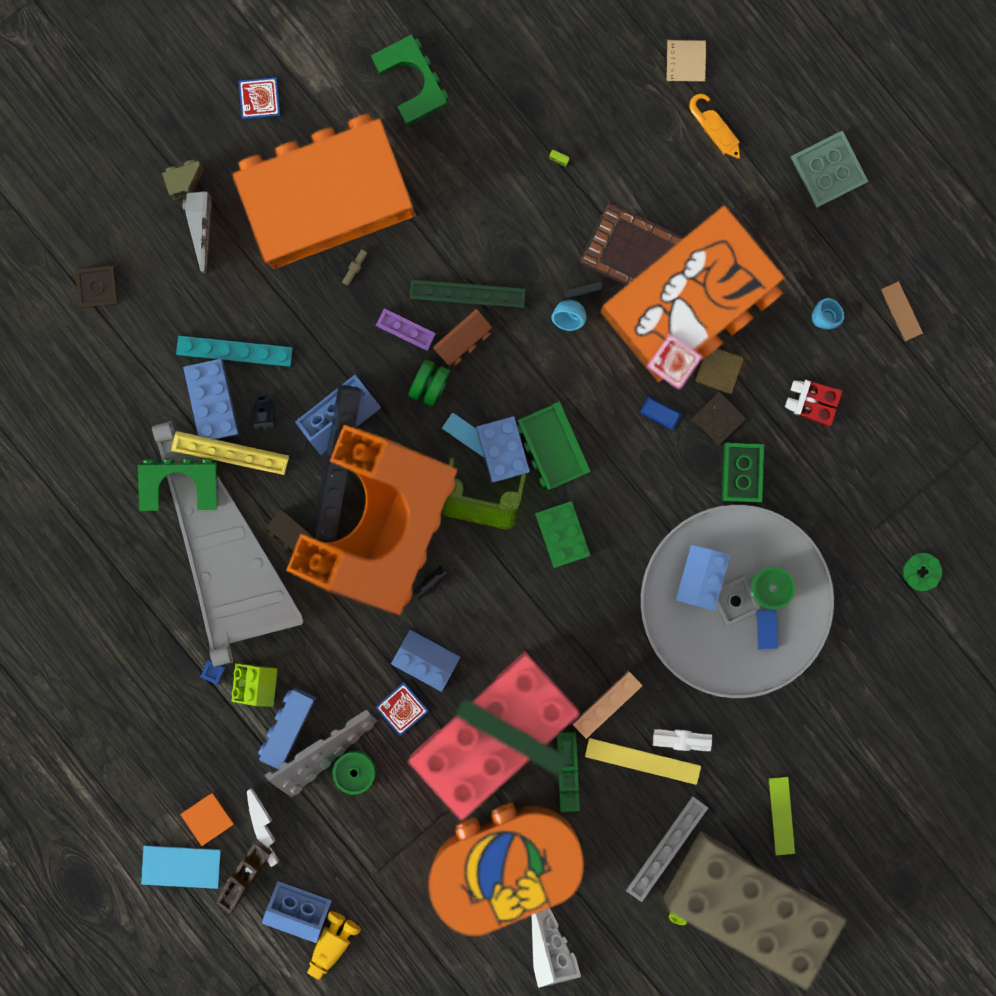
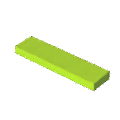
[768,776,795,855]

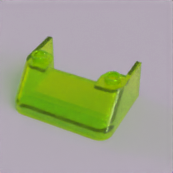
[441,458,526,530]

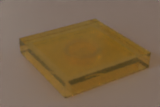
[695,348,744,394]

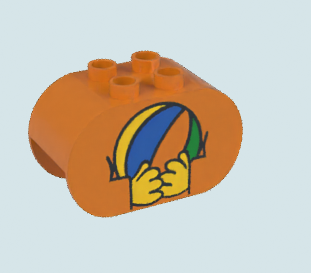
[429,802,583,935]

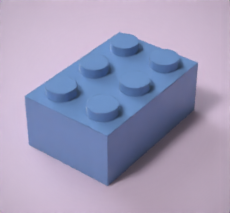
[476,417,530,483]

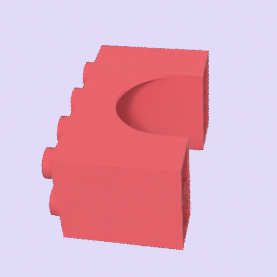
[408,651,579,820]

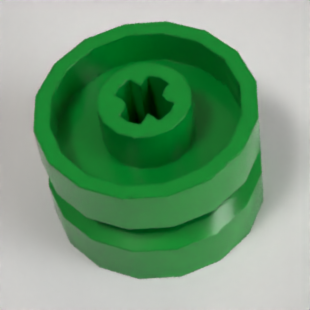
[408,359,450,408]
[750,567,795,610]
[332,750,376,795]

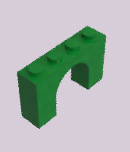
[371,34,449,126]
[138,458,218,511]

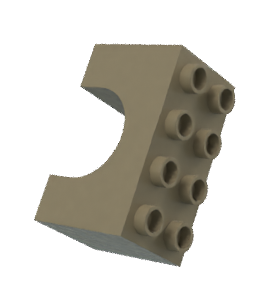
[663,831,846,990]

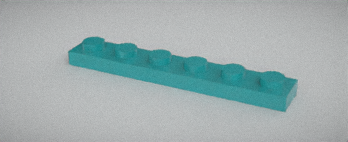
[176,336,293,367]

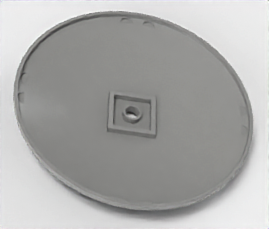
[641,505,834,698]

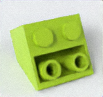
[231,663,278,707]

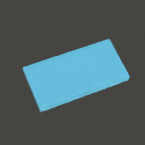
[141,845,221,889]

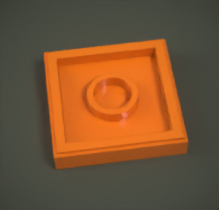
[180,792,234,846]

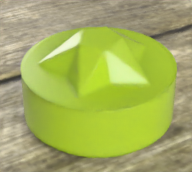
[669,912,688,925]

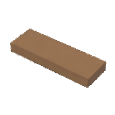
[881,281,923,341]

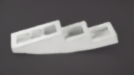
[247,788,279,867]

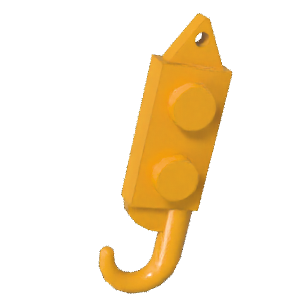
[689,94,740,159]

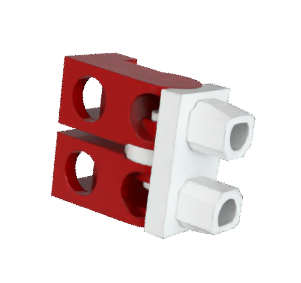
[785,380,842,427]

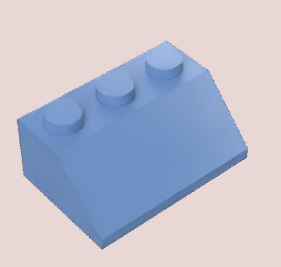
[676,544,730,611]
[391,630,460,692]
[262,881,332,943]

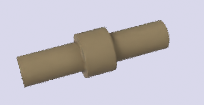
[342,249,367,286]

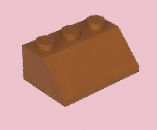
[433,309,492,367]

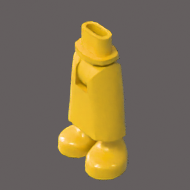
[307,911,361,980]

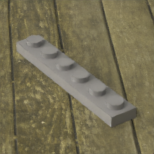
[626,796,708,902]

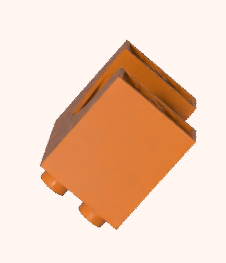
[287,425,457,615]

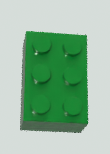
[721,443,764,503]
[535,501,590,568]

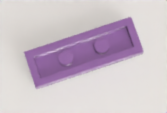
[376,309,436,351]

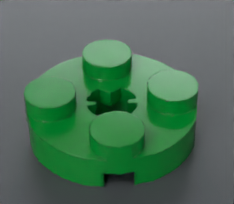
[903,553,942,591]

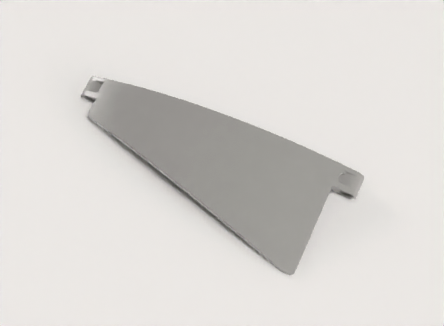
[152,421,303,667]

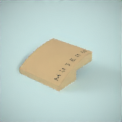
[666,40,706,81]

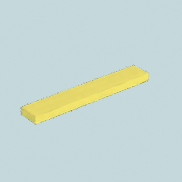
[171,431,289,475]
[585,738,701,785]

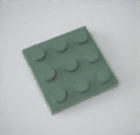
[791,130,868,208]

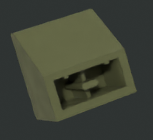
[162,160,204,200]

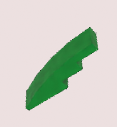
[557,732,580,813]

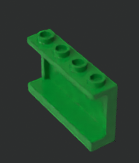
[517,401,590,490]

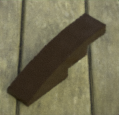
[216,840,272,914]

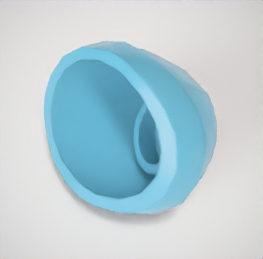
[811,298,844,329]
[552,300,587,331]

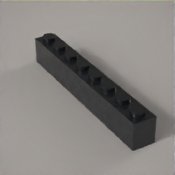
[313,384,361,541]

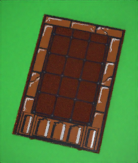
[578,201,684,286]

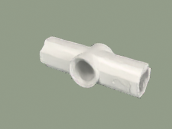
[653,729,712,751]

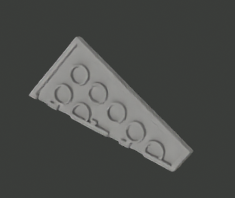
[264,710,378,797]

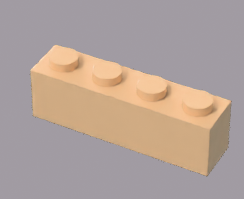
[573,671,642,738]

